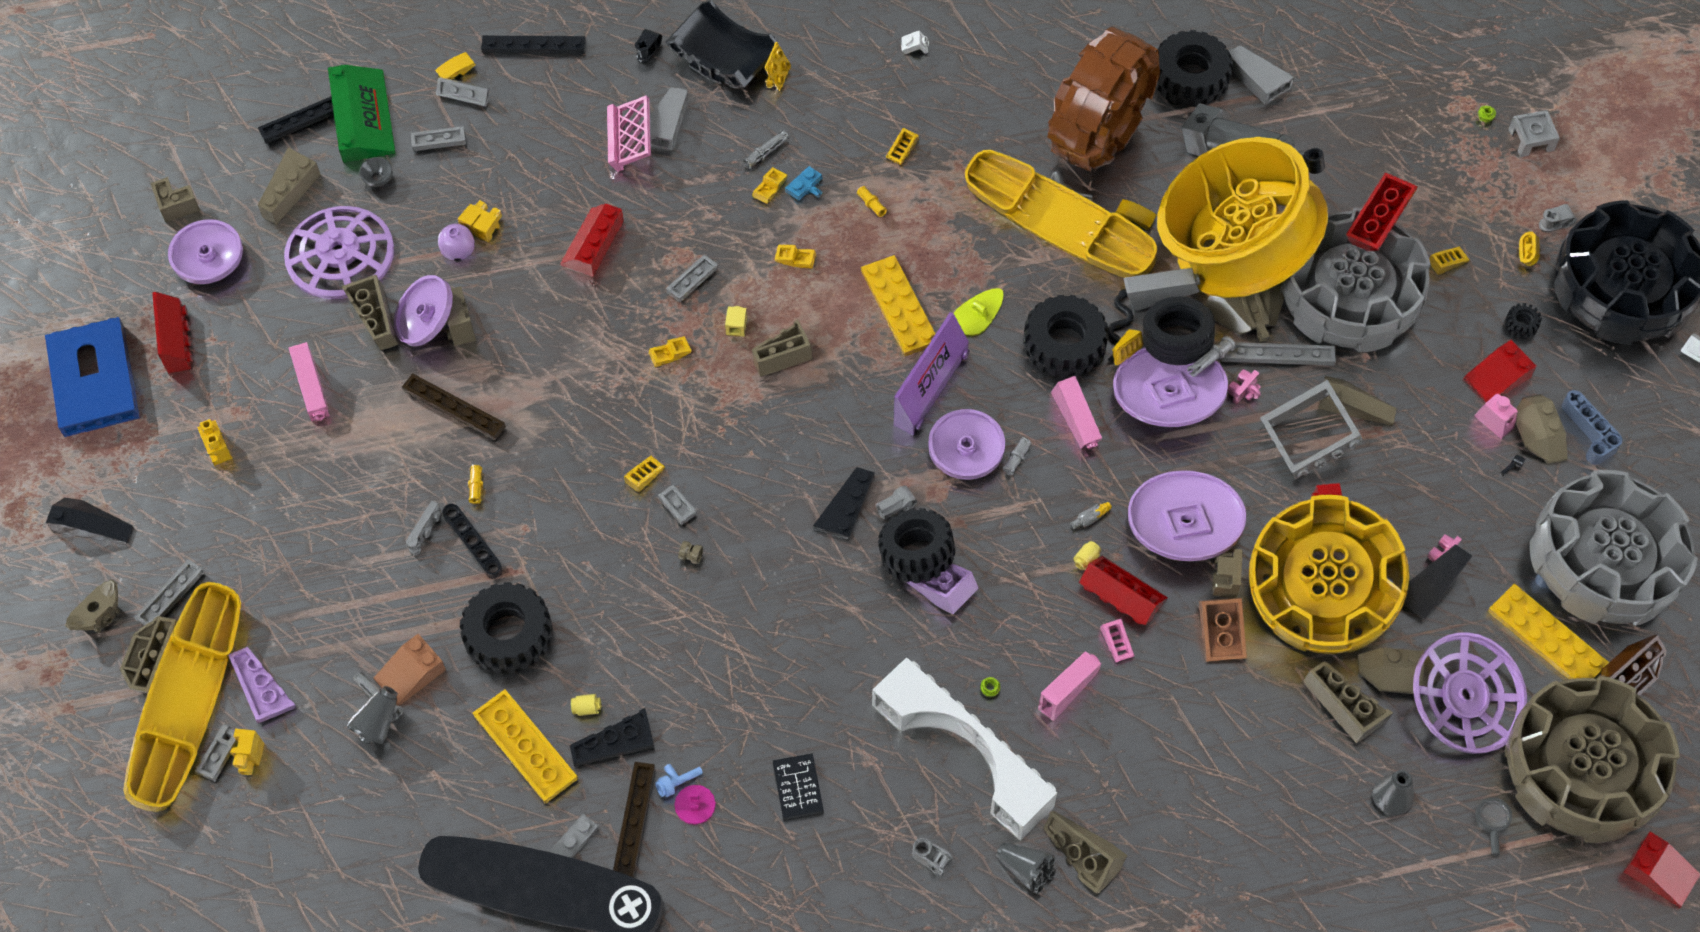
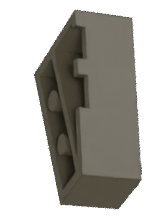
[445,286,476,346]

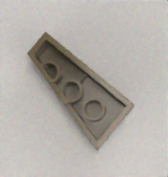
[258,147,321,225]

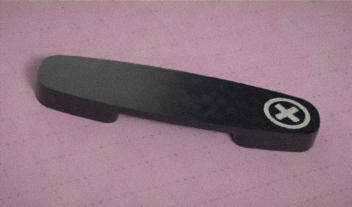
[418,836,664,932]

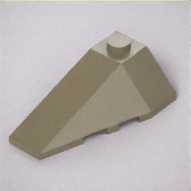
[1318,375,1397,426]

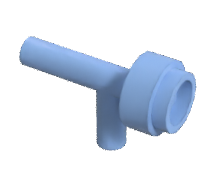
[655,764,703,797]

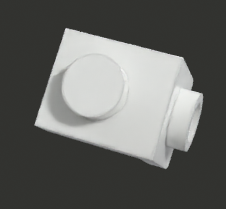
[901,30,929,54]

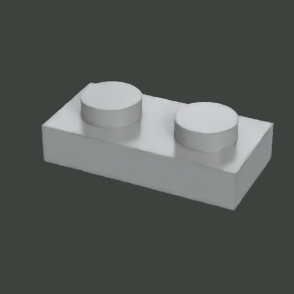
[658,485,697,525]

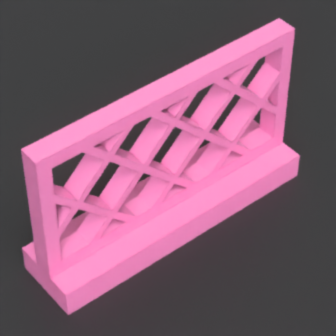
[607,95,651,172]

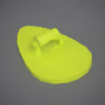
[954,288,1003,336]

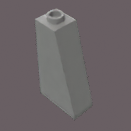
[1229,45,1294,105]
[638,87,689,150]
[1123,268,1201,311]

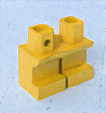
[458,200,502,243]
[197,419,232,466]
[230,729,265,775]

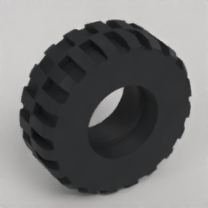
[1156,30,1233,107]
[1023,295,1109,378]
[460,582,552,674]

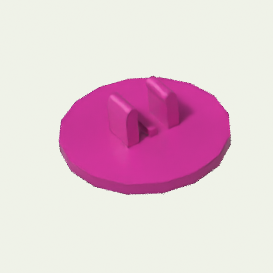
[674,785,716,825]

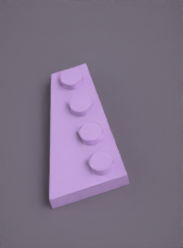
[228,647,296,724]

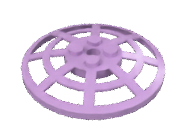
[284,206,394,299]
[1413,632,1527,754]

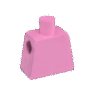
[1474,394,1518,440]

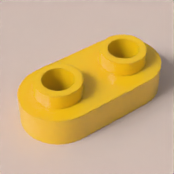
[1519,231,1540,266]

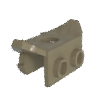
[65,579,120,633]

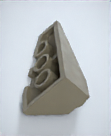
[1043,811,1128,894]

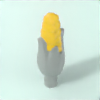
[1070,502,1112,529]

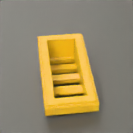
[886,128,919,165]
[1429,246,1469,275]
[1112,329,1144,365]
[624,456,665,493]

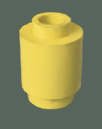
[1073,541,1101,570]
[571,694,602,716]

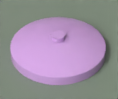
[168,220,243,284]
[394,275,452,346]
[928,409,1005,480]

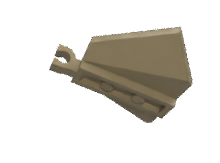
[1205,283,1284,343]

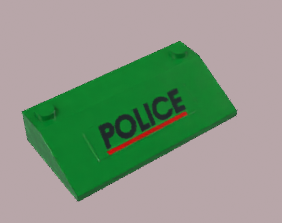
[328,65,396,163]

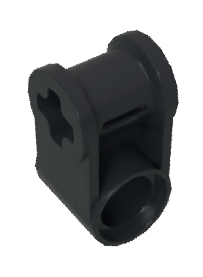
[635,29,662,62]

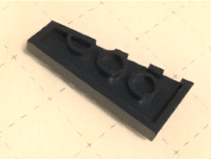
[813,467,875,541]
[1403,544,1472,620]
[570,708,654,767]

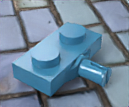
[785,166,823,201]

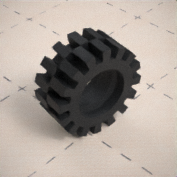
[1505,303,1542,339]

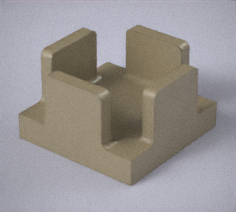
[1212,549,1243,599]

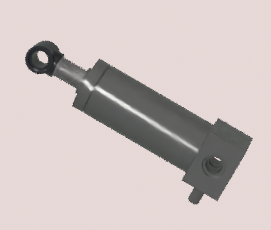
[1182,103,1325,174]

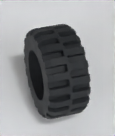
[878,508,956,583]

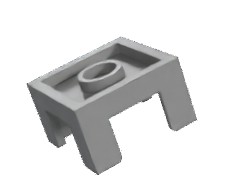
[1508,110,1560,157]

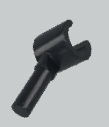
[1500,455,1526,476]

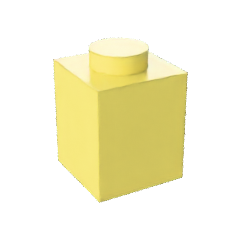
[725,306,747,336]

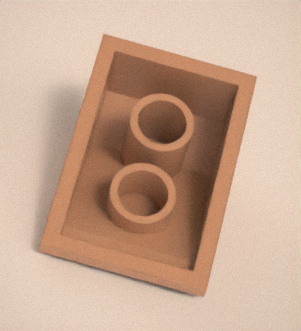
[1199,598,1247,661]
[373,634,446,706]

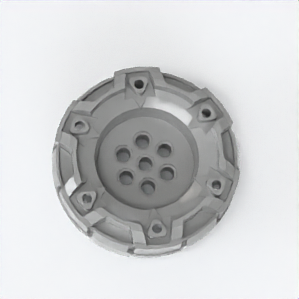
[1280,208,1431,352]
[1530,470,1698,626]

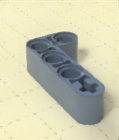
[1561,390,1623,465]

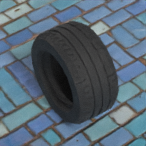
[1143,297,1215,365]

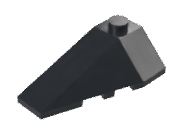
[46,497,133,544]

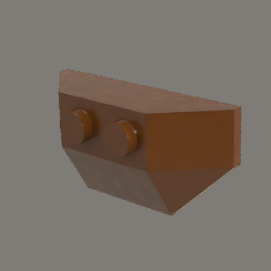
[1601,635,1667,696]

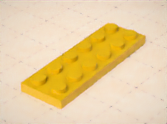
[861,255,935,356]
[1488,583,1609,680]
[472,689,578,804]

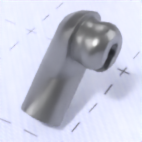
[1051,171,1071,189]

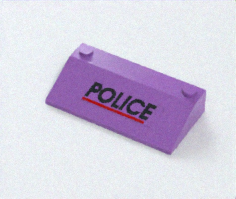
[894,312,970,435]

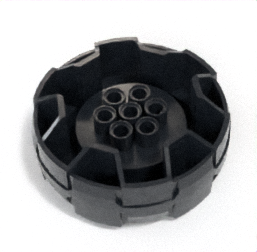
[1554,200,1700,345]

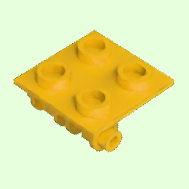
[764,42,791,92]

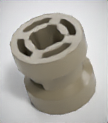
[678,541,703,565]

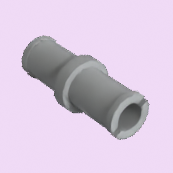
[1003,437,1032,475]

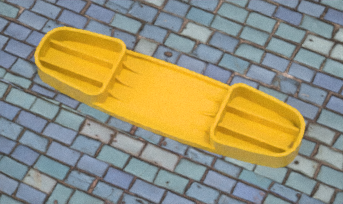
[965,150,1157,278]
[123,582,241,812]

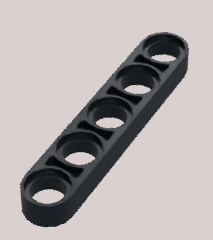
[442,503,503,579]

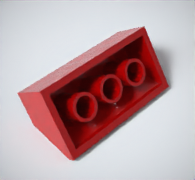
[1346,173,1418,251]
[560,203,624,277]
[152,292,192,374]
[1079,556,1168,625]

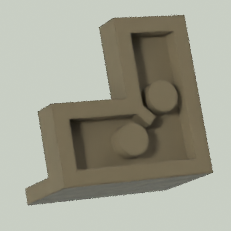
[150,177,200,222]

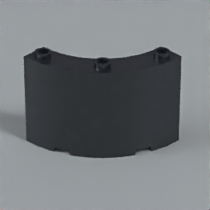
[665,0,781,88]

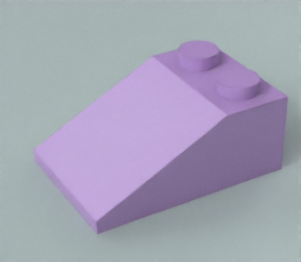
[907,563,978,614]

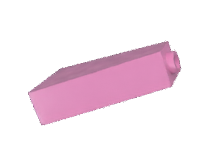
[288,342,330,421]
[1051,376,1102,449]
[1038,651,1101,722]

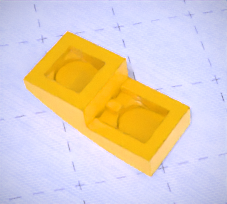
[435,52,476,79]
[752,167,788,204]
[1115,199,1157,230]
[774,245,816,269]
[648,336,692,367]

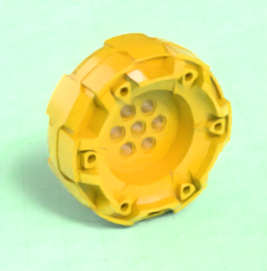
[1249,495,1409,654]

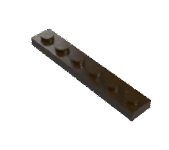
[402,373,506,440]
[613,762,655,877]

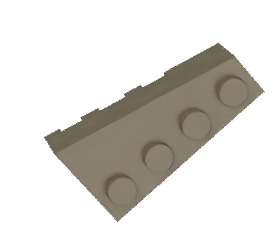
[341,274,398,350]
[1303,661,1393,744]

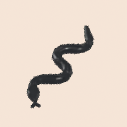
[1108,289,1134,362]

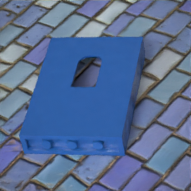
[45,317,140,437]

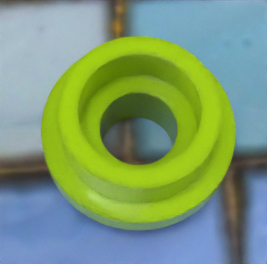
[1478,106,1496,123]
[980,677,1001,697]

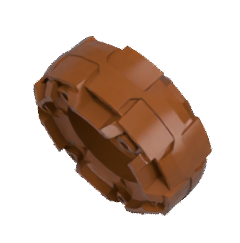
[1047,27,1160,172]

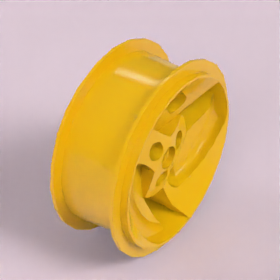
[1157,137,1328,298]

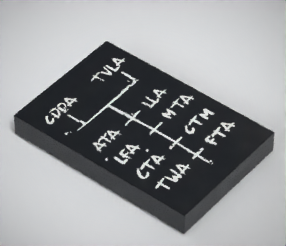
[772,753,824,820]

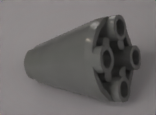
[347,686,398,744]
[1372,770,1414,817]
[996,842,1056,894]

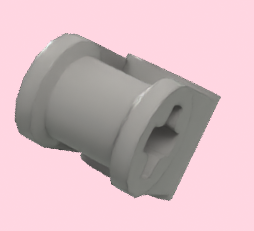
[1539,204,1577,233]
[912,838,953,876]

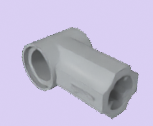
[876,485,917,520]

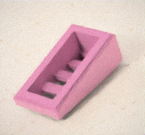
[1100,619,1134,663]

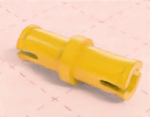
[857,186,887,217]
[468,465,483,504]

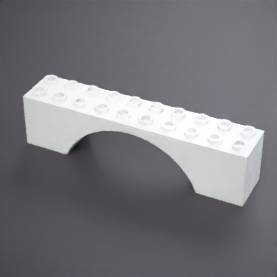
[872,658,1057,841]

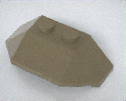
[1516,394,1568,464]
[120,616,177,693]
[1358,648,1440,695]

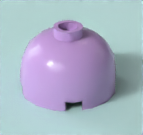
[438,223,475,260]

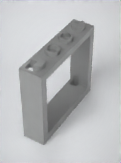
[1260,380,1364,479]

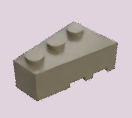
[752,319,813,377]

